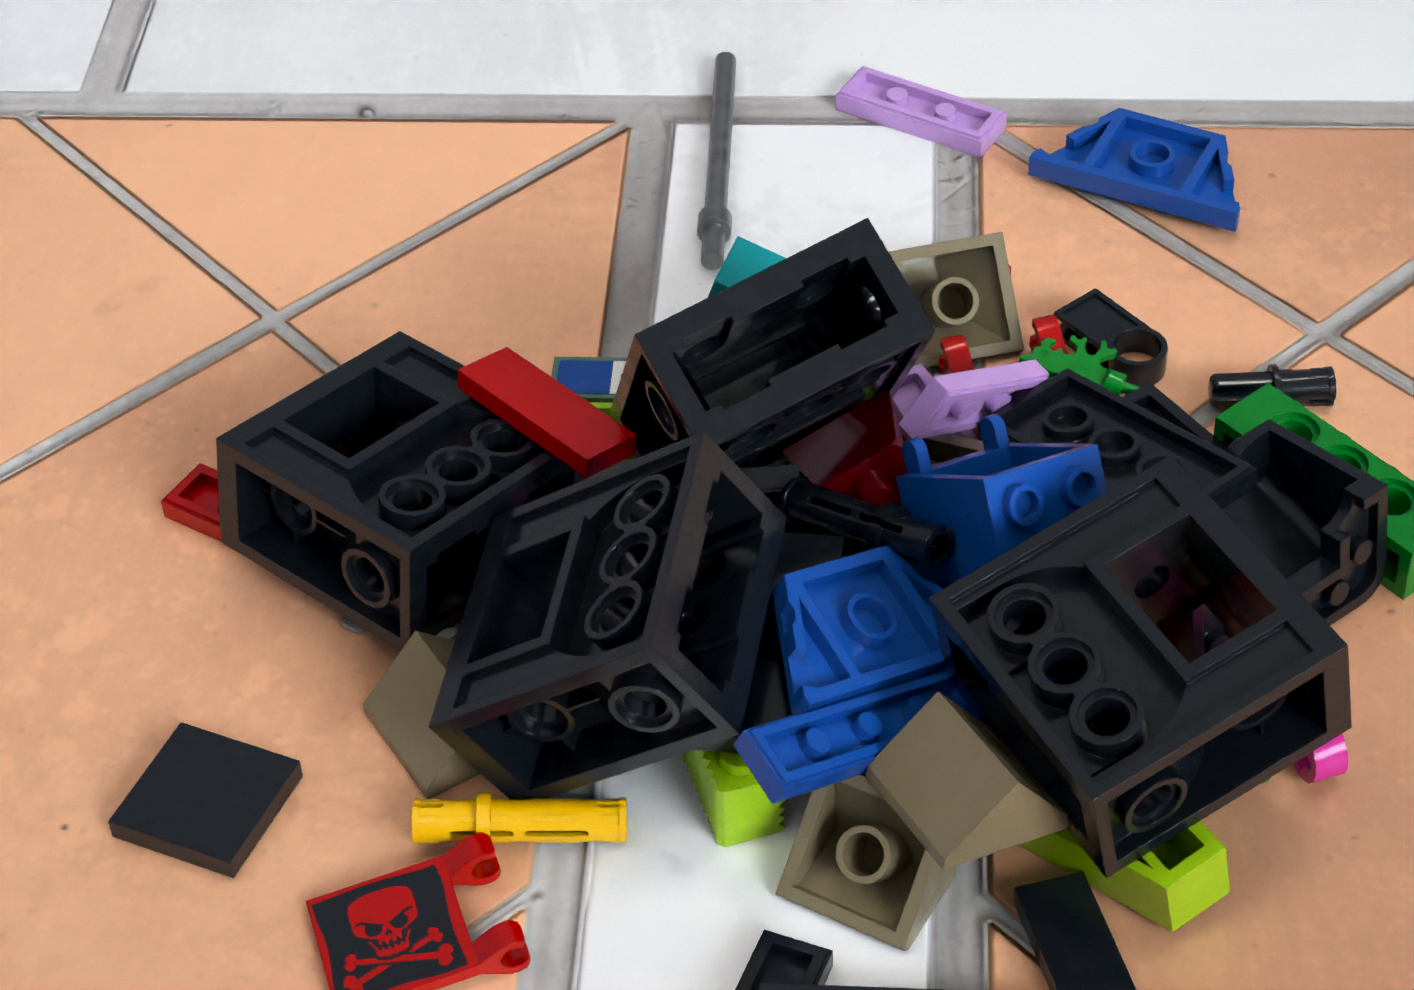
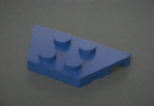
[1028,108,1240,232]
[772,545,946,715]

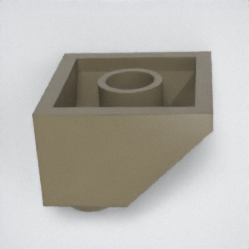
[888,232,1024,368]

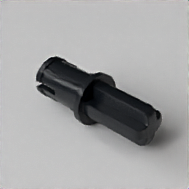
[1208,364,1336,409]

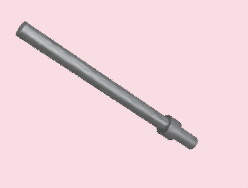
[697,52,736,270]

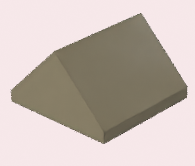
[363,630,481,799]
[866,691,1069,870]
[775,774,955,951]

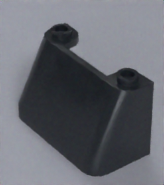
[1155,419,1388,663]

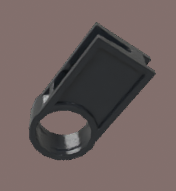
[1054,288,1168,387]

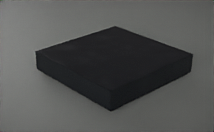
[108,722,303,878]

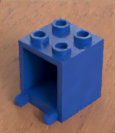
[896,414,1107,589]

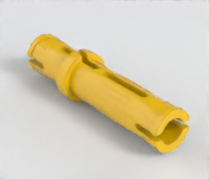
[412,792,627,844]

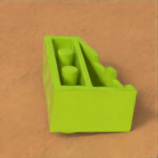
[1019,722,1231,932]

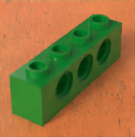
[1213,383,1414,600]

